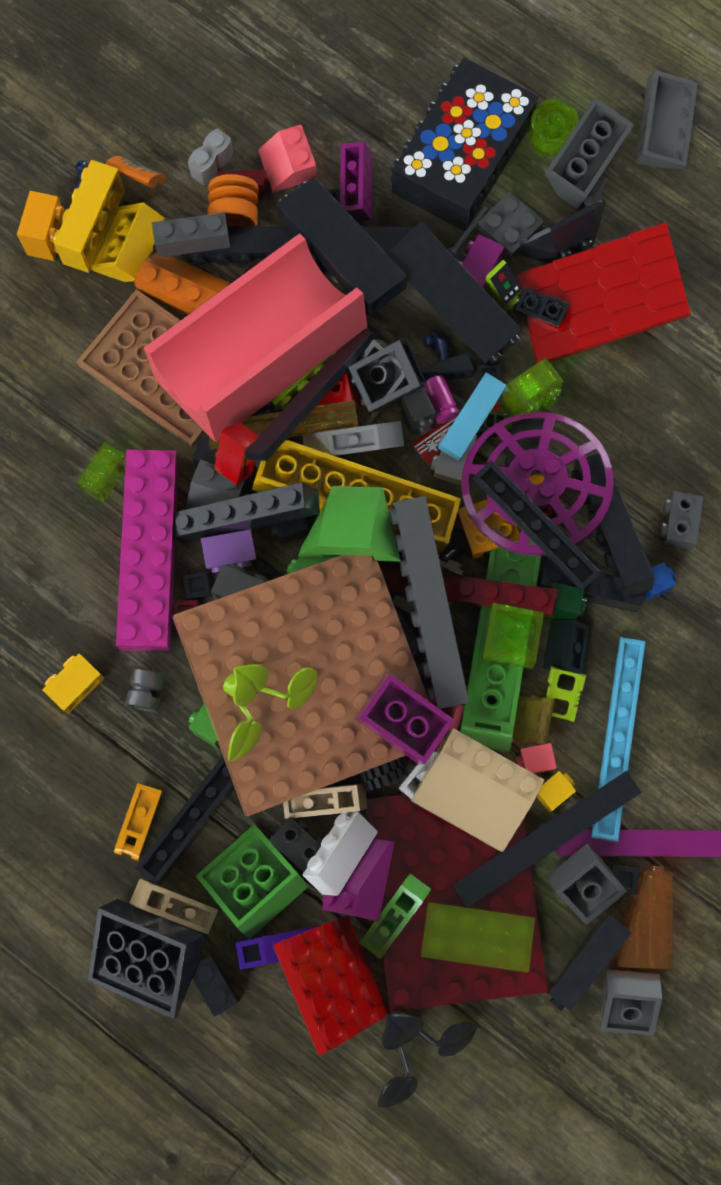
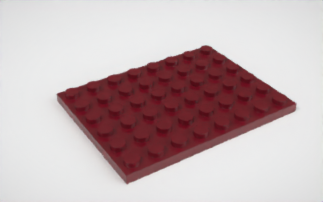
[366,794,548,1012]

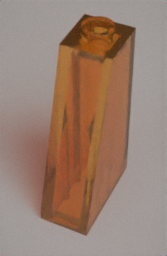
[615,866,673,969]

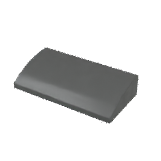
[635,70,698,169]

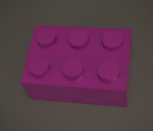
[354,674,455,765]

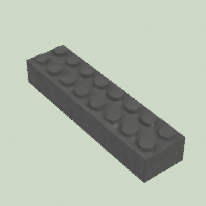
[389,496,469,709]

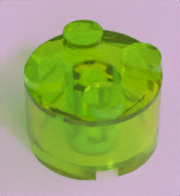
[528,99,579,156]

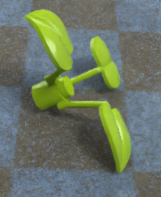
[223,664,317,761]

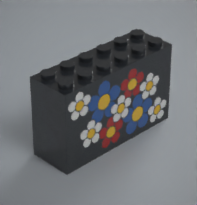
[390,57,539,232]

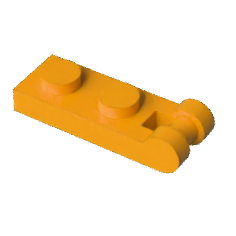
[114,783,163,861]

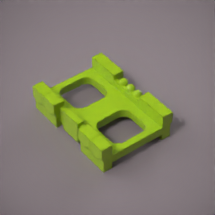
[542,666,586,722]

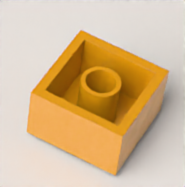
[17,191,64,261]

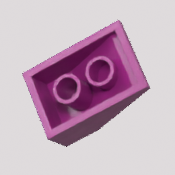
[322,839,395,922]

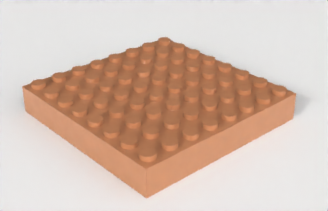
[173,555,444,816]

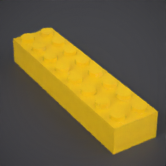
[252,440,461,553]

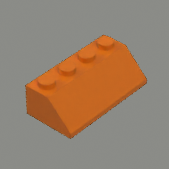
[134,252,231,315]

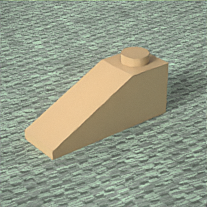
[283,783,367,819]
[130,879,218,934]

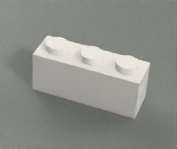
[303,812,378,896]

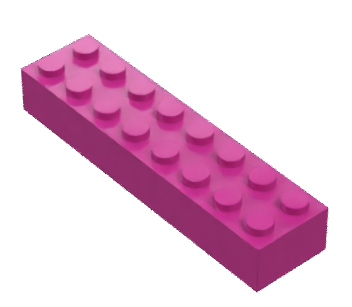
[116,450,180,652]

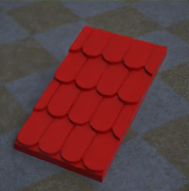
[516,223,691,367]
[273,915,390,1056]

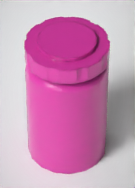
[424,375,459,424]

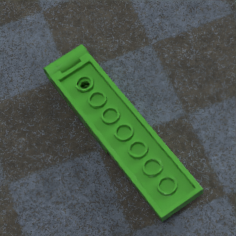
[460,528,541,753]

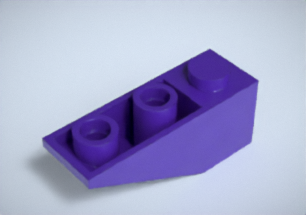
[236,927,316,970]

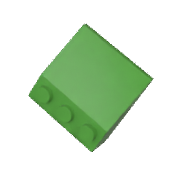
[196,824,309,940]

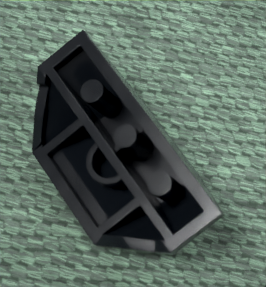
[518,198,606,263]

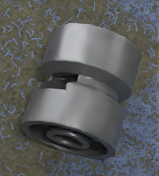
[125,669,165,712]

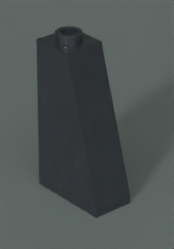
[547,915,632,1011]

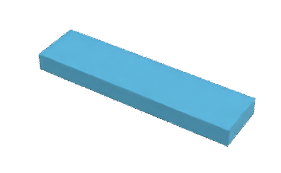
[438,373,507,461]

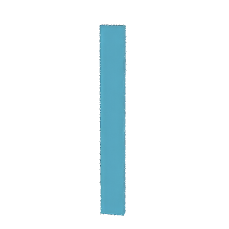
[591,637,646,842]

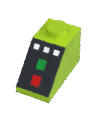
[484,260,522,312]

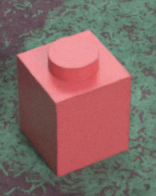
[515,743,557,775]

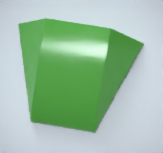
[298,486,401,562]

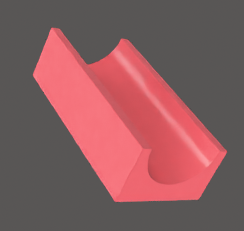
[144,233,367,443]

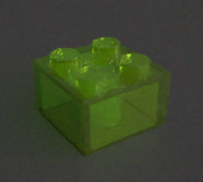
[502,358,563,416]
[482,603,544,669]

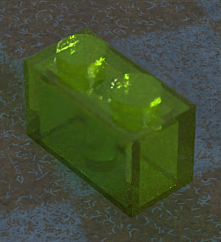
[77,442,126,503]

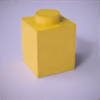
[536,771,576,813]

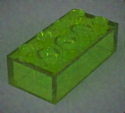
[420,902,535,972]

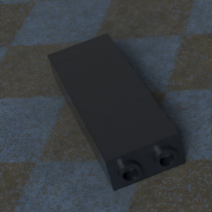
[276,177,407,316]
[387,221,522,364]

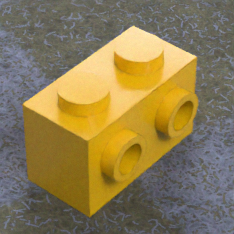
[42,654,105,715]

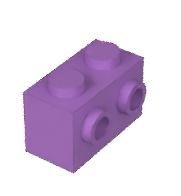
[201,529,256,573]

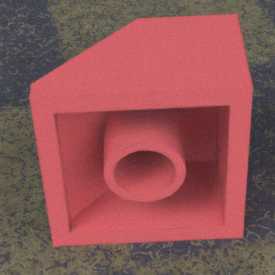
[258,125,317,193]

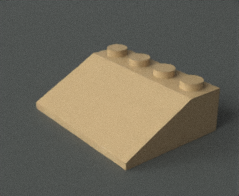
[411,728,544,852]

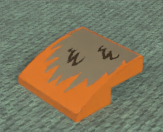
[106,156,167,189]

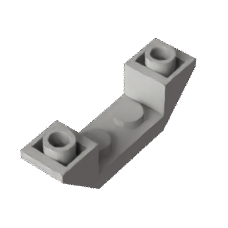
[302,421,404,456]

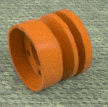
[207,174,258,226]

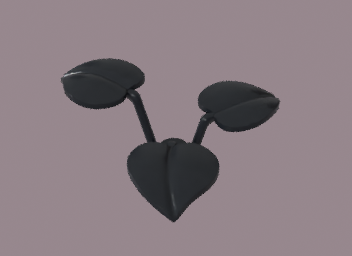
[377,1010,477,1108]

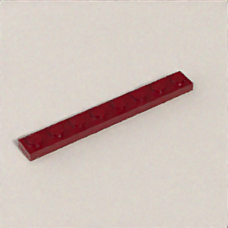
[379,565,558,617]

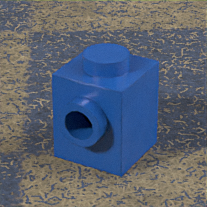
[644,562,676,601]

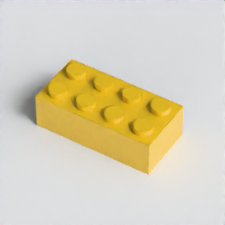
[53,160,125,273]

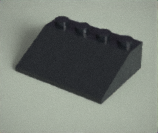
[87,899,204,1019]

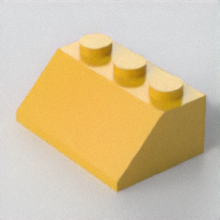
[90,202,165,282]

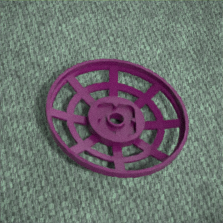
[461,412,614,556]

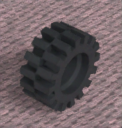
[359,757,409,791]

